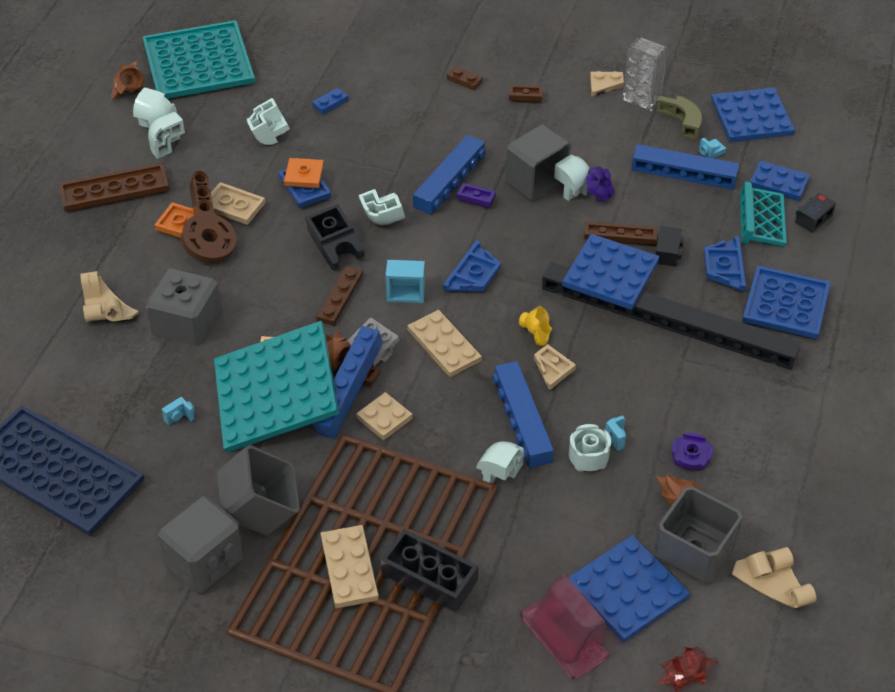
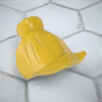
[519,306,552,346]

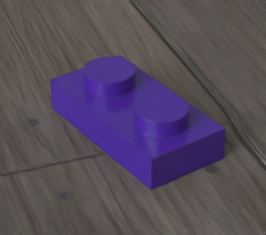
[457,183,496,208]

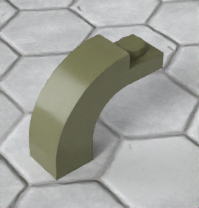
[656,96,702,141]

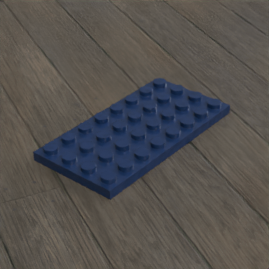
[0,405,145,536]

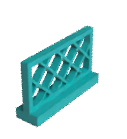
[740,182,787,247]

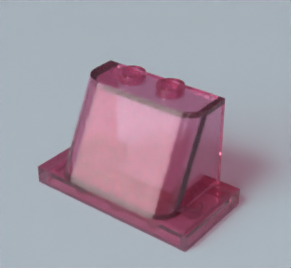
[520,574,609,680]

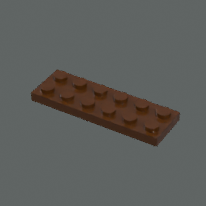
[59,163,169,211]

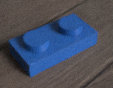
[312,88,349,114]

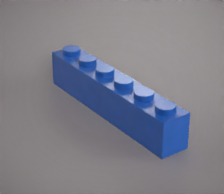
[413,135,486,215]
[632,144,739,190]
[313,326,383,439]
[492,361,554,468]

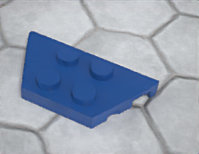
[704,236,746,291]
[443,240,501,292]

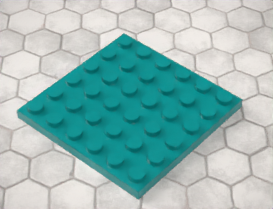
[143,20,255,99]
[214,321,339,453]

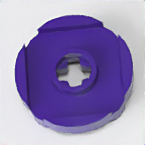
[586,166,615,202]
[671,433,713,471]

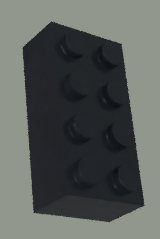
[381,529,479,612]

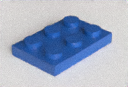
[750,160,810,201]
[278,169,331,208]

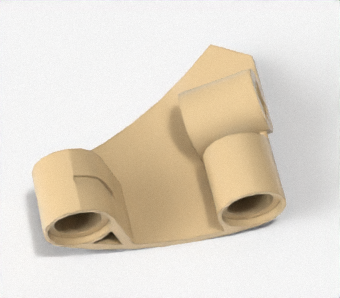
[80,271,139,322]
[732,547,816,608]

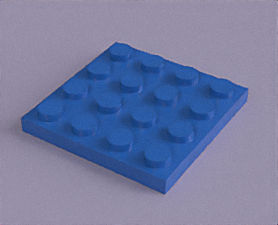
[711,87,795,142]
[562,234,659,310]
[742,266,831,339]
[567,535,690,643]

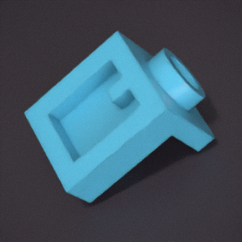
[699,138,726,159]
[162,397,195,426]
[605,416,626,451]

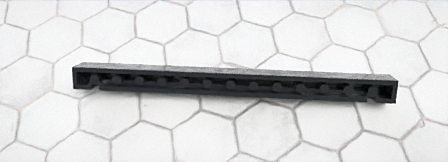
[542,262,801,370]

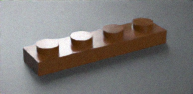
[584,222,657,245]
[316,266,363,326]

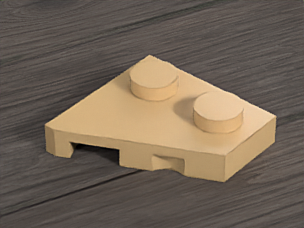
[590,71,624,97]
[534,344,576,390]

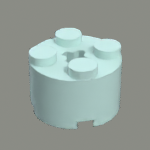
[569,424,611,471]

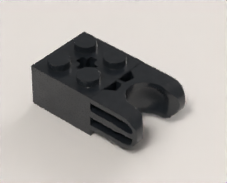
[305,204,365,270]

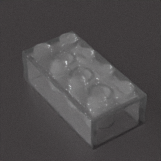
[623,37,668,111]

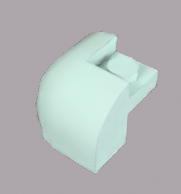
[133,87,177,128]
[247,98,290,145]
[148,112,185,159]
[554,155,590,201]
[359,189,405,225]
[476,441,524,483]

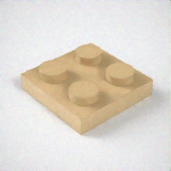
[356,392,413,441]

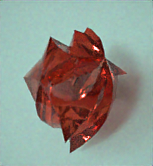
[657,646,719,692]

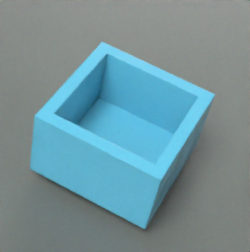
[386,260,425,303]

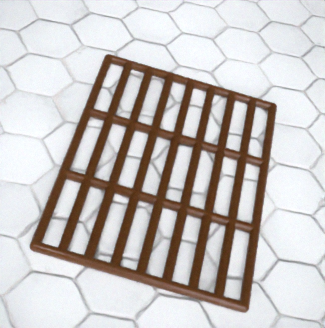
[227,434,498,692]

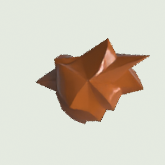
[111,61,144,100]
[326,329,351,373]
[656,475,701,506]

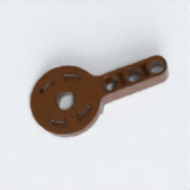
[181,171,237,263]

